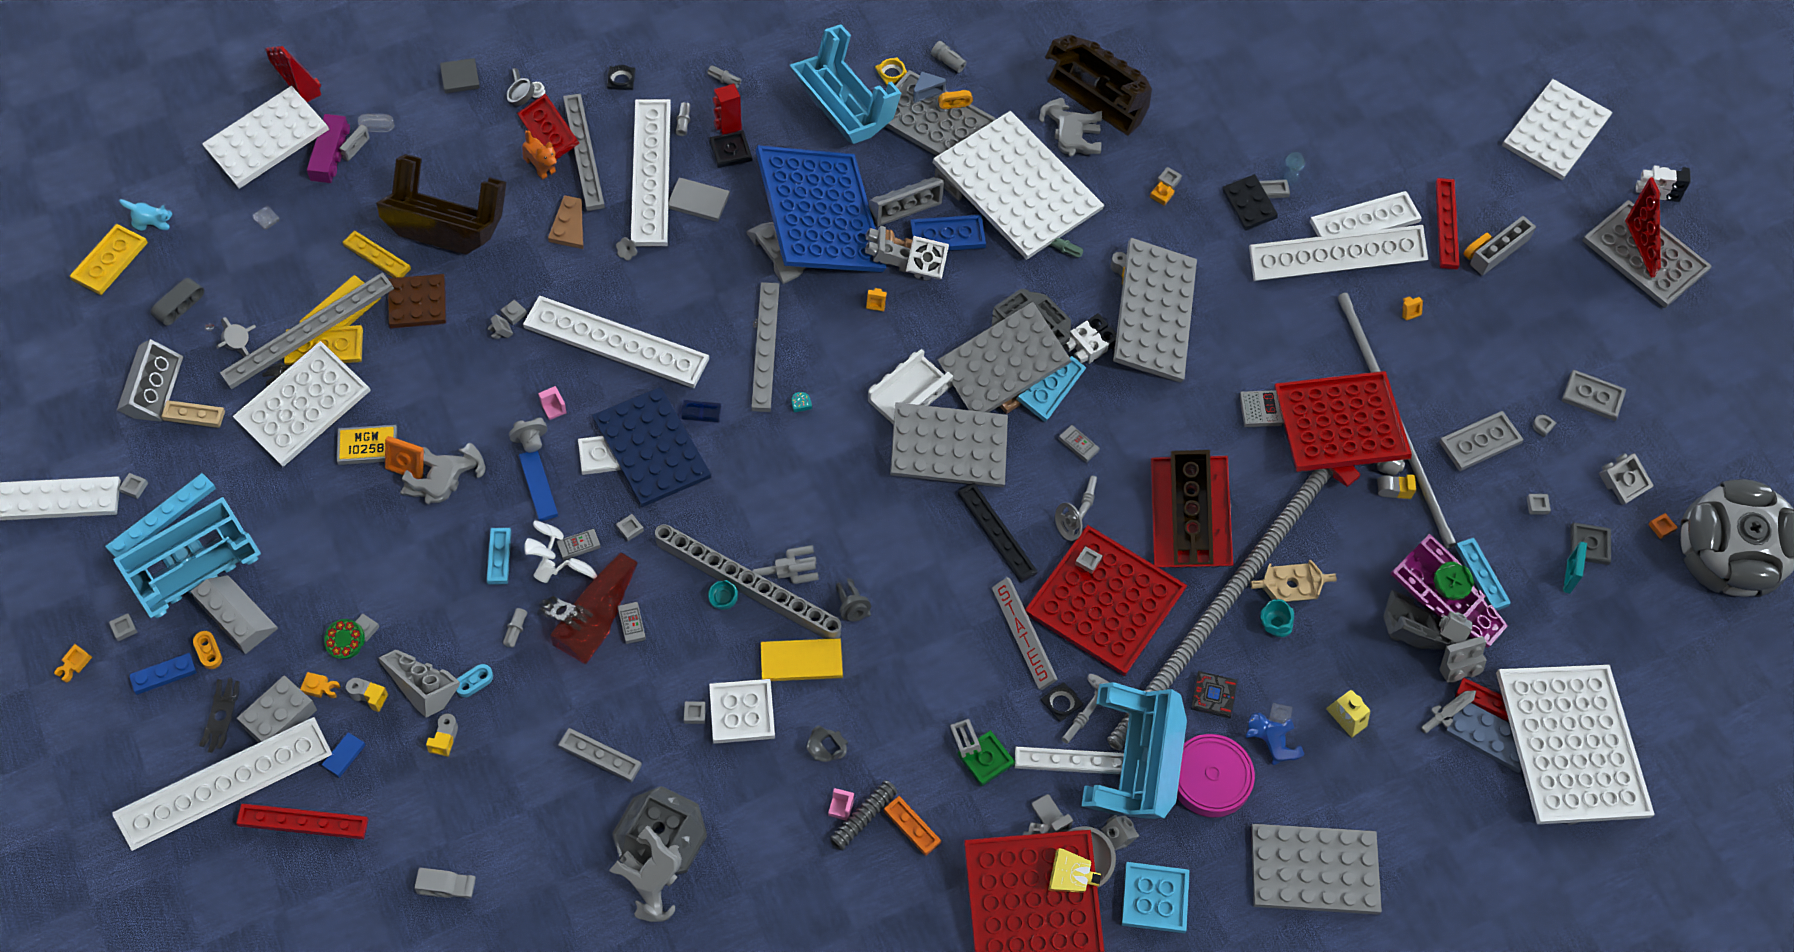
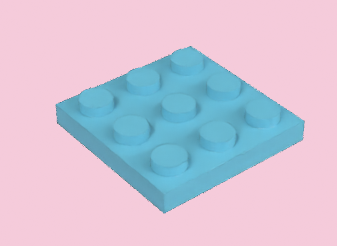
[1121,862,1189,933]

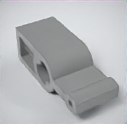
[415,868,476,899]

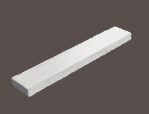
[1015,747,1124,775]

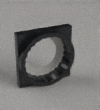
[607,65,636,90]
[1041,682,1083,722]

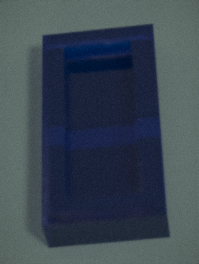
[681,400,722,423]

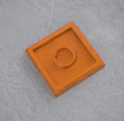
[385,436,424,479]

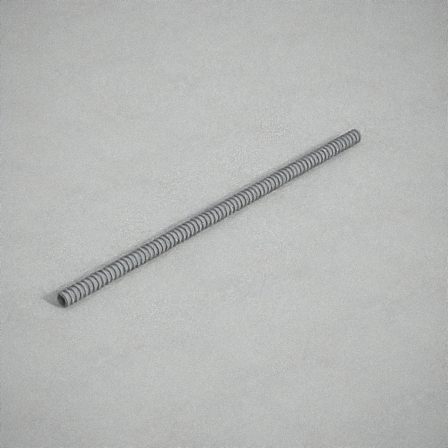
[1107,468,1333,750]

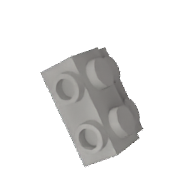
[1599,453,1654,505]
[1440,636,1487,682]

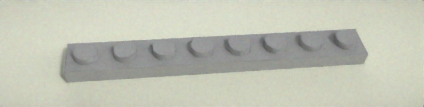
[563,93,605,211]
[752,282,779,412]

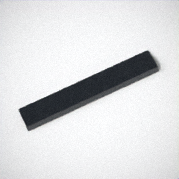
[958,483,1038,583]

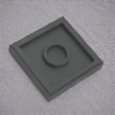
[440,58,480,93]
[1570,522,1611,565]

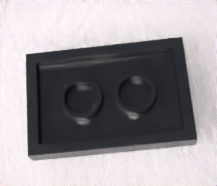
[1223,174,1278,231]

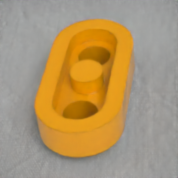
[938,90,973,109]
[1463,233,1493,260]
[193,631,223,669]

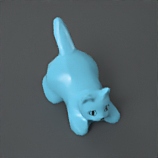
[119,199,172,231]

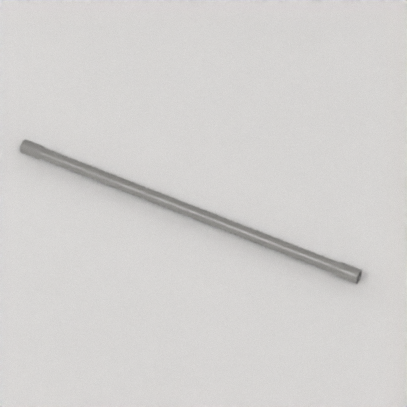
[1338,293,1456,548]

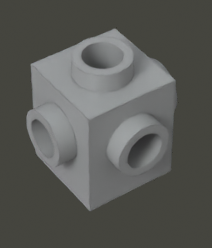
[1101,815,1139,850]

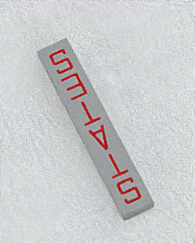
[992,577,1058,690]

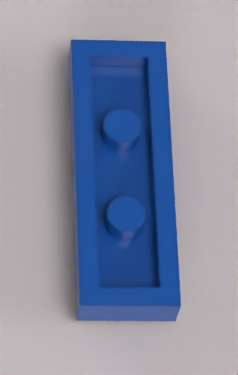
[129,653,197,695]

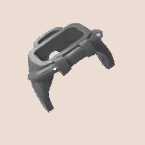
[807,725,848,762]

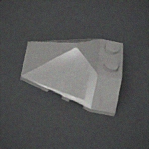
[746,222,806,284]

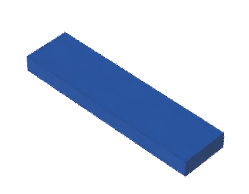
[519,451,558,522]

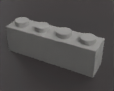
[1470,216,1536,276]

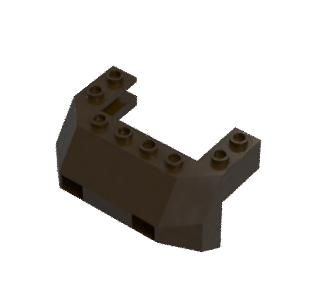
[1045,35,1152,136]
[376,154,507,255]

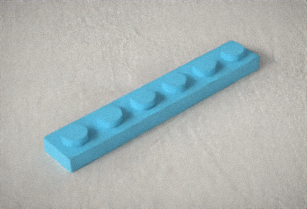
[105,473,216,558]

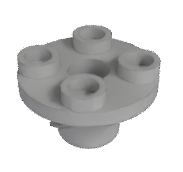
[509,418,547,453]

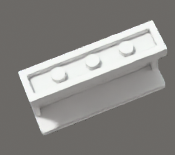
[868,349,953,425]

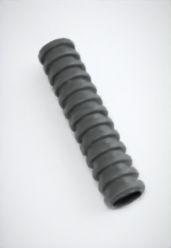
[830,780,897,850]

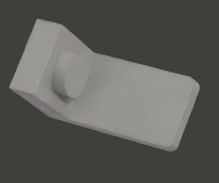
[1031,794,1073,833]

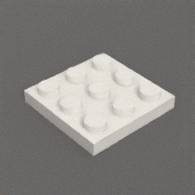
[709,679,775,744]

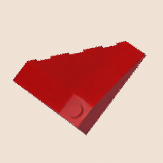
[265,46,321,102]
[1625,177,1661,278]

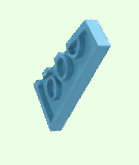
[1016,356,1086,422]

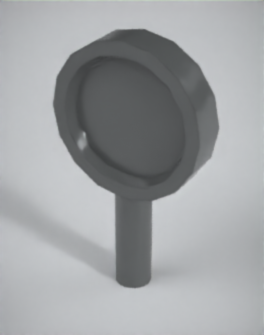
[507,68,535,106]

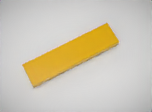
[342,230,411,278]

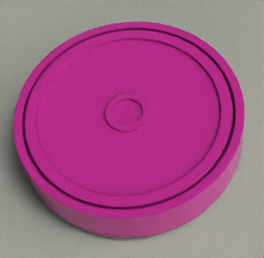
[1177,734,1255,817]

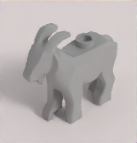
[1039,98,1102,157]
[400,443,486,505]
[609,825,682,922]

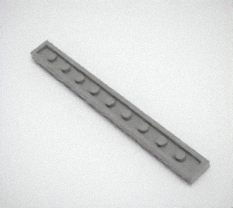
[220,272,394,389]

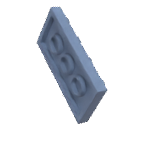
[1445,703,1522,773]

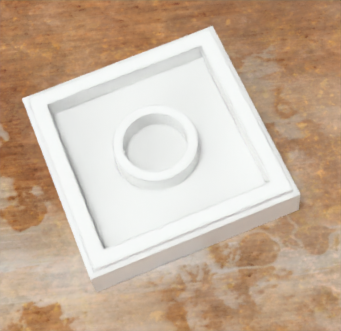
[578,436,620,475]

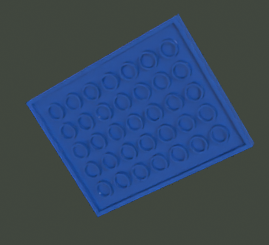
[755,145,886,272]

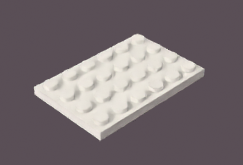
[1502,79,1613,180]
[202,86,329,189]
[233,341,371,467]

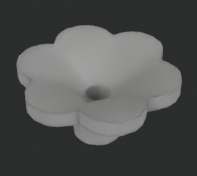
[616,237,637,260]

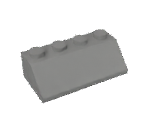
[869,177,944,226]
[117,339,183,422]
[190,575,278,654]

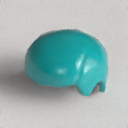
[708,580,738,610]

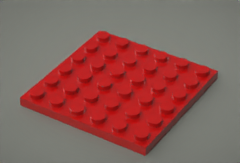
[1274,371,1412,472]
[1025,525,1187,676]
[964,829,1105,952]

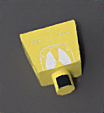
[1326,690,1370,738]
[1048,848,1101,893]

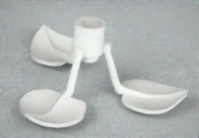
[524,520,599,583]

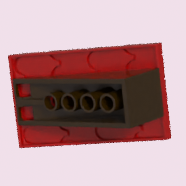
[1151,450,1233,568]

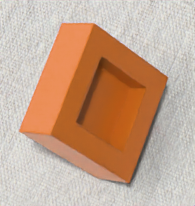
[1648,513,1678,539]

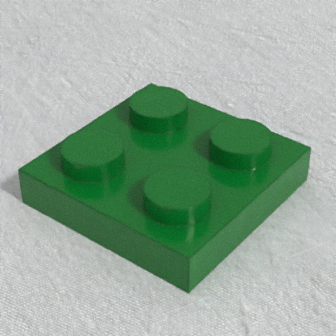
[957,730,1015,787]

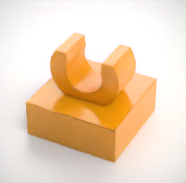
[1150,182,1175,206]
[866,288,887,311]
[1402,296,1423,321]

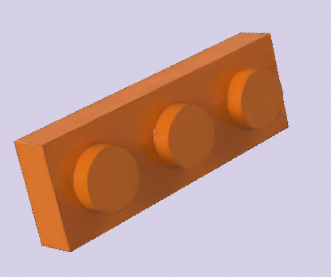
[883,796,941,857]

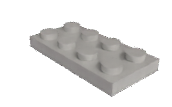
[1439,411,1524,471]

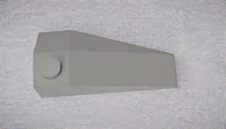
[379,650,460,718]

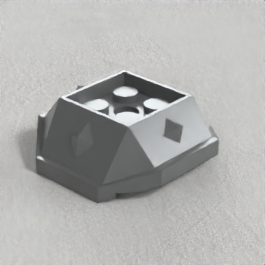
[992,288,1071,346]
[612,786,707,874]

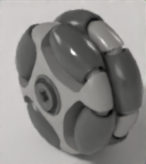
[1681,479,1794,597]

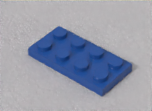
[910,215,986,251]

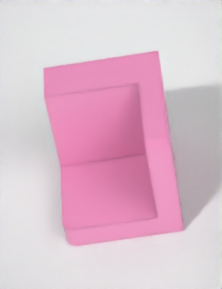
[538,386,567,420]
[828,788,854,821]

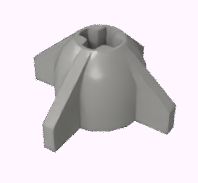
[216,317,256,357]

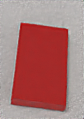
[517,93,580,160]

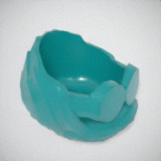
[1260,599,1294,637]

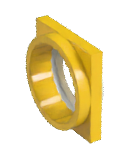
[875,57,907,85]

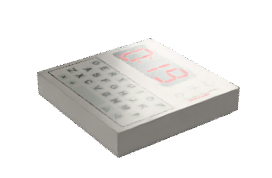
[1239,391,1283,427]

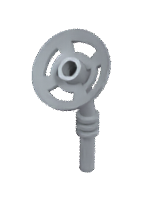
[1055,476,1097,541]
[1062,674,1109,744]

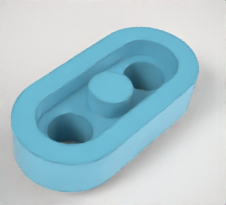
[456,664,493,697]

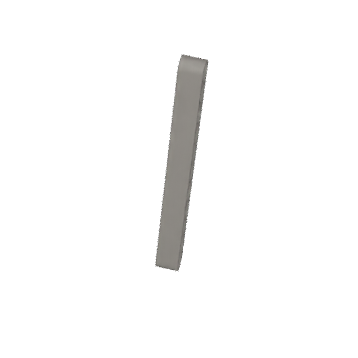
[655,524,841,639]

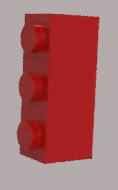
[712,83,742,135]

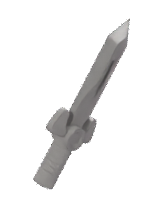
[1421,691,1476,734]

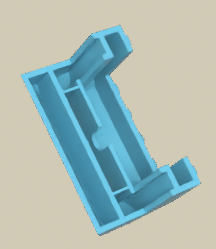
[790,24,901,144]
[113,497,261,619]
[1082,682,1187,819]

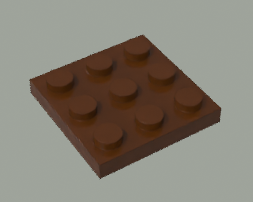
[388,274,446,328]

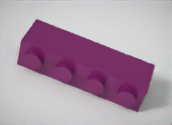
[307,114,350,183]

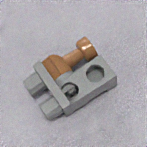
[865,226,912,272]

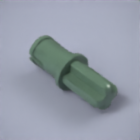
[1049,238,1083,258]

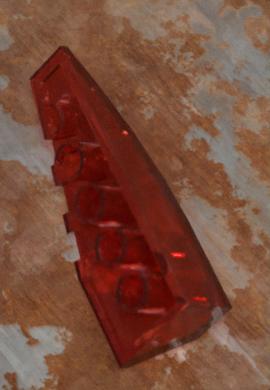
[550,553,638,664]

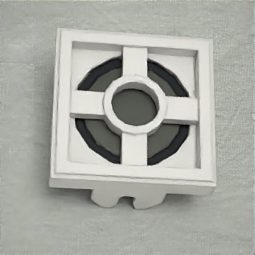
[906,236,949,280]

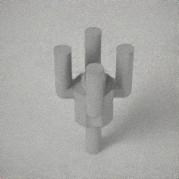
[753,545,819,584]

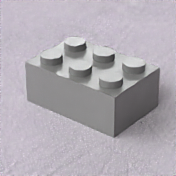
[237,675,317,743]

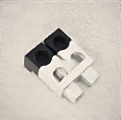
[1636,165,1691,202]
[1063,313,1117,364]

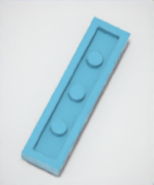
[1455,538,1511,611]

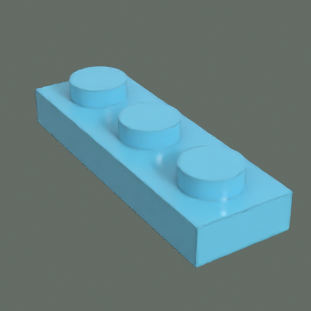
[487,528,511,584]

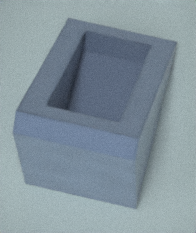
[913,72,946,103]

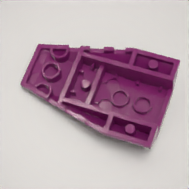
[1390,534,1508,648]

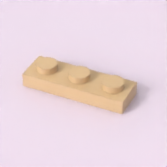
[161,400,225,428]

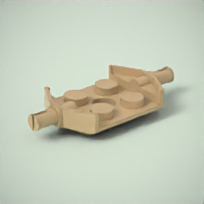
[1250,560,1337,602]

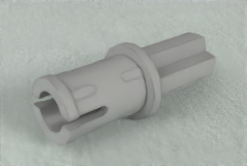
[707,65,741,88]
[676,102,690,136]
[503,608,527,648]

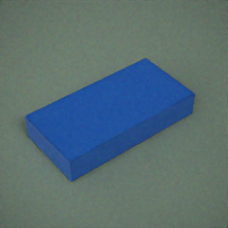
[322,732,366,778]

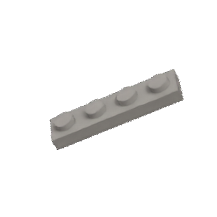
[559,728,642,783]

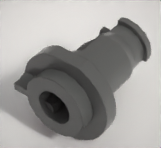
[835,578,871,621]

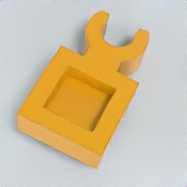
[54,644,92,683]
[300,672,341,698]

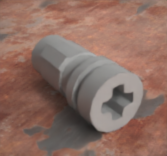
[931,41,967,73]

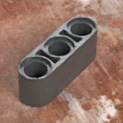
[151,278,204,326]

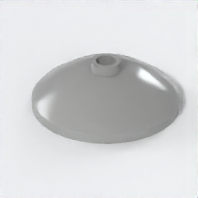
[1068,826,1116,888]

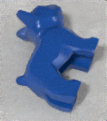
[1246,713,1305,765]

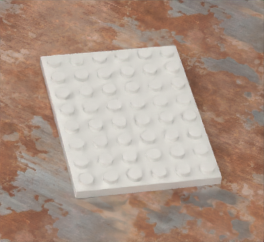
[932,111,1104,260]
[1496,665,1654,824]

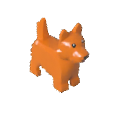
[522,131,557,180]

